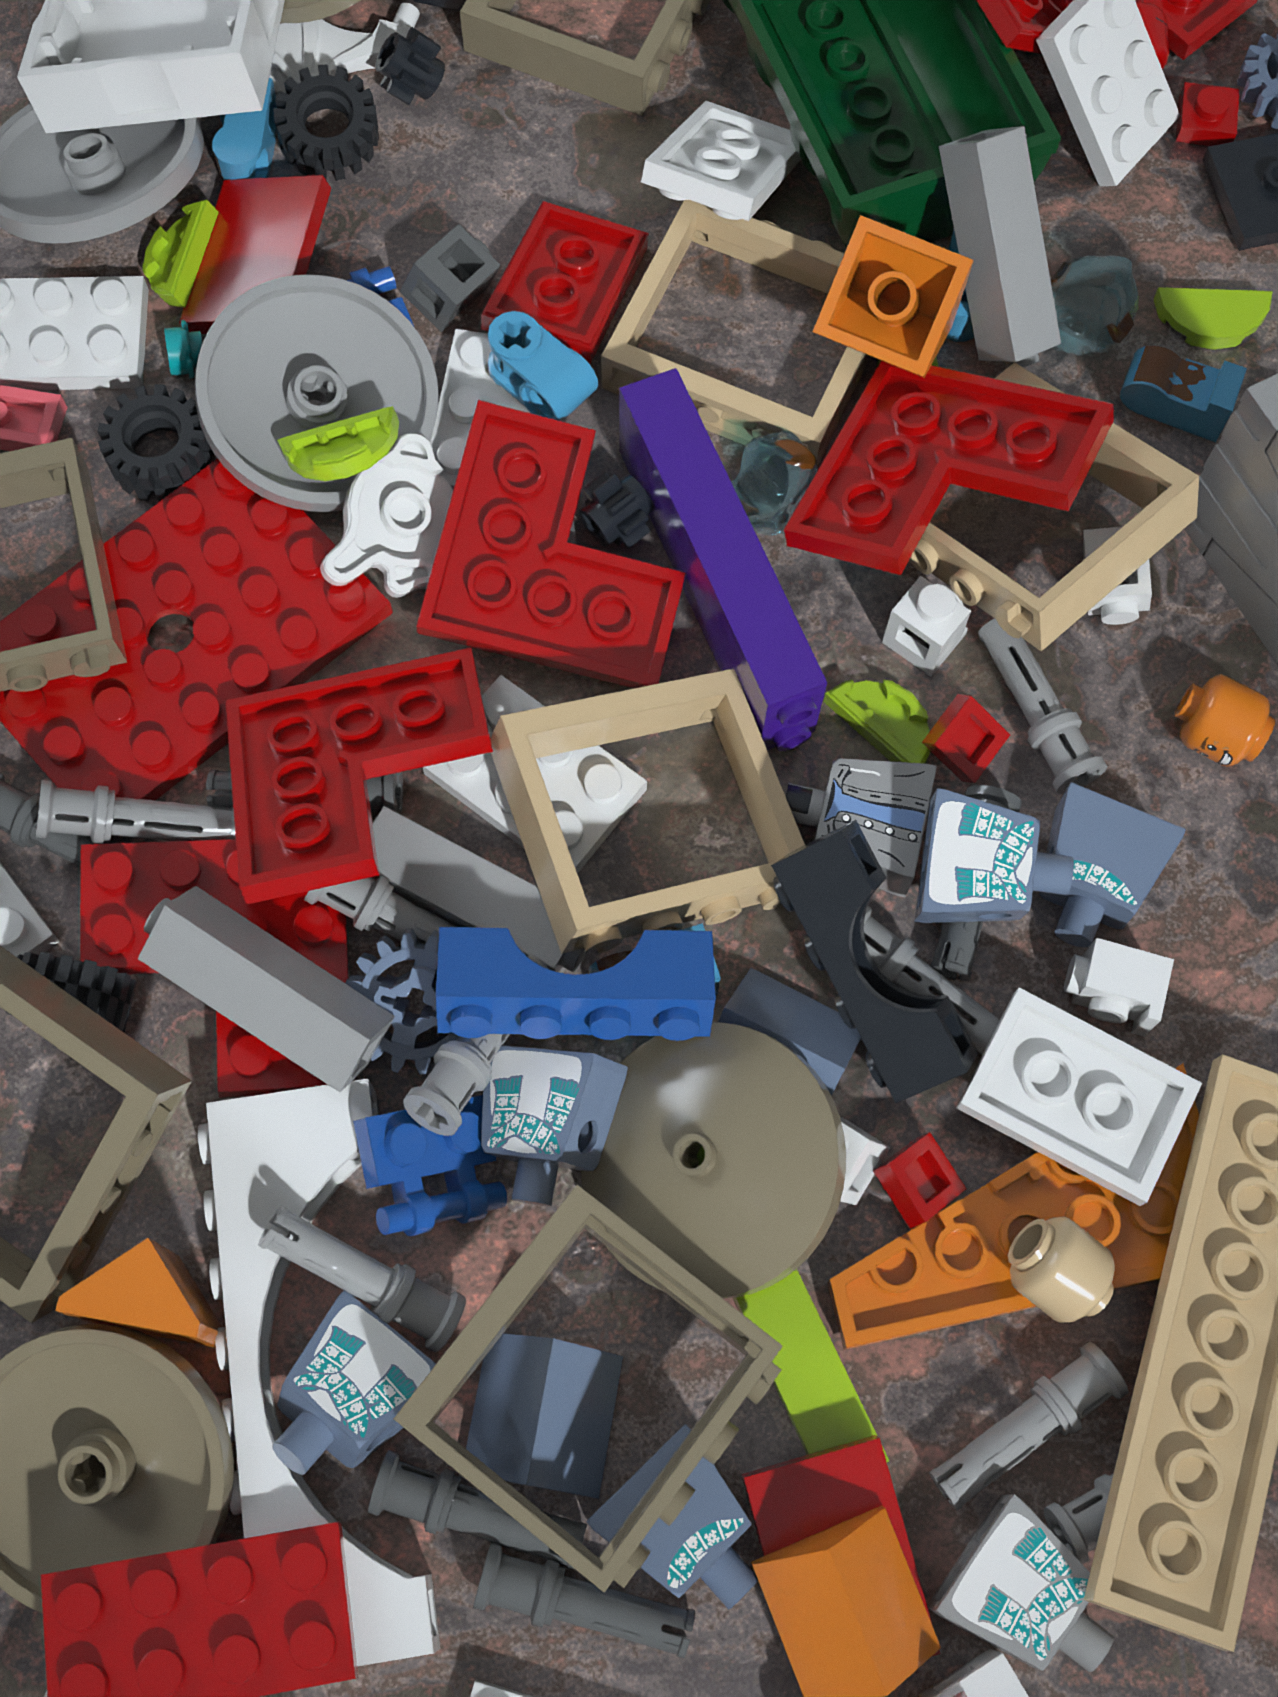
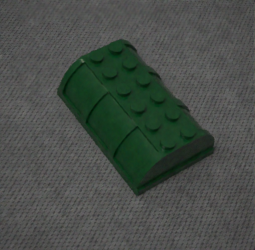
[722,0,1061,248]

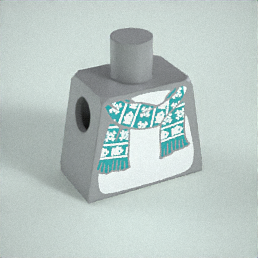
[927,1494,1114,1673]

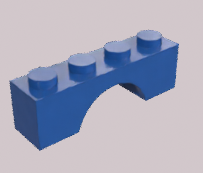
[436,927,716,1041]

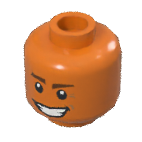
[1174,674,1276,767]

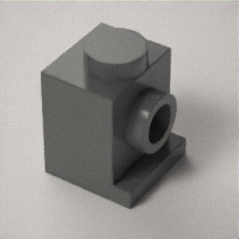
[400,224,501,333]

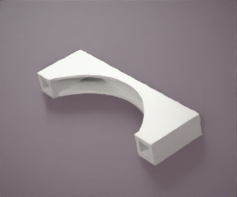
[198,1079,440,1666]

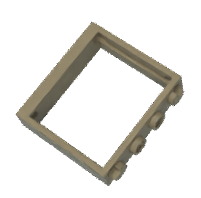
[460,0,711,116]
[0,438,127,692]
[0,946,192,1323]
[393,1185,783,1593]

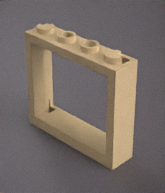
[601,200,871,473]
[910,362,1199,651]
[490,669,805,954]

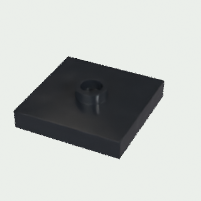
[1202,133,1278,251]

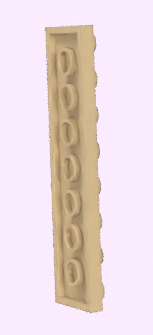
[1084,1054,1278,1652]

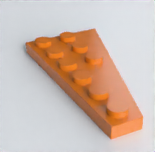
[827,1063,1199,1350]

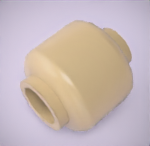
[1008,1217,1115,1323]

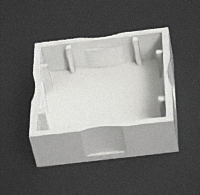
[17,0,285,133]

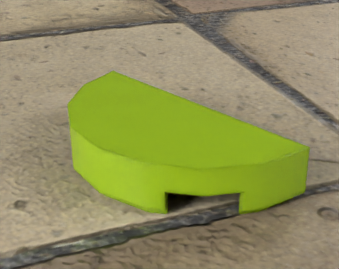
[142,200,219,308]
[1153,287,1273,350]
[277,406,399,481]
[823,679,930,764]

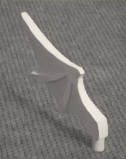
[269,3,420,96]

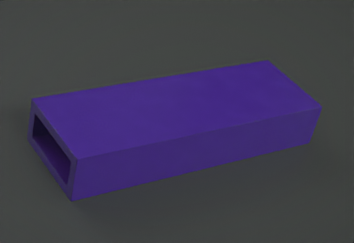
[619,368,827,751]

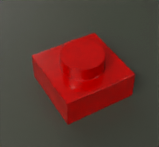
[1176,82,1240,146]
[922,694,1011,783]
[873,1132,967,1228]

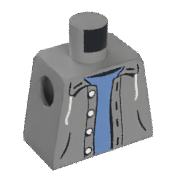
[786,758,937,897]

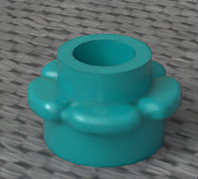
[164,320,202,379]

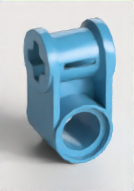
[488,311,599,422]

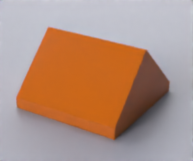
[812,215,974,378]
[55,1238,222,1348]
[751,1505,941,1697]

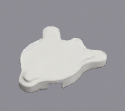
[320,433,453,598]

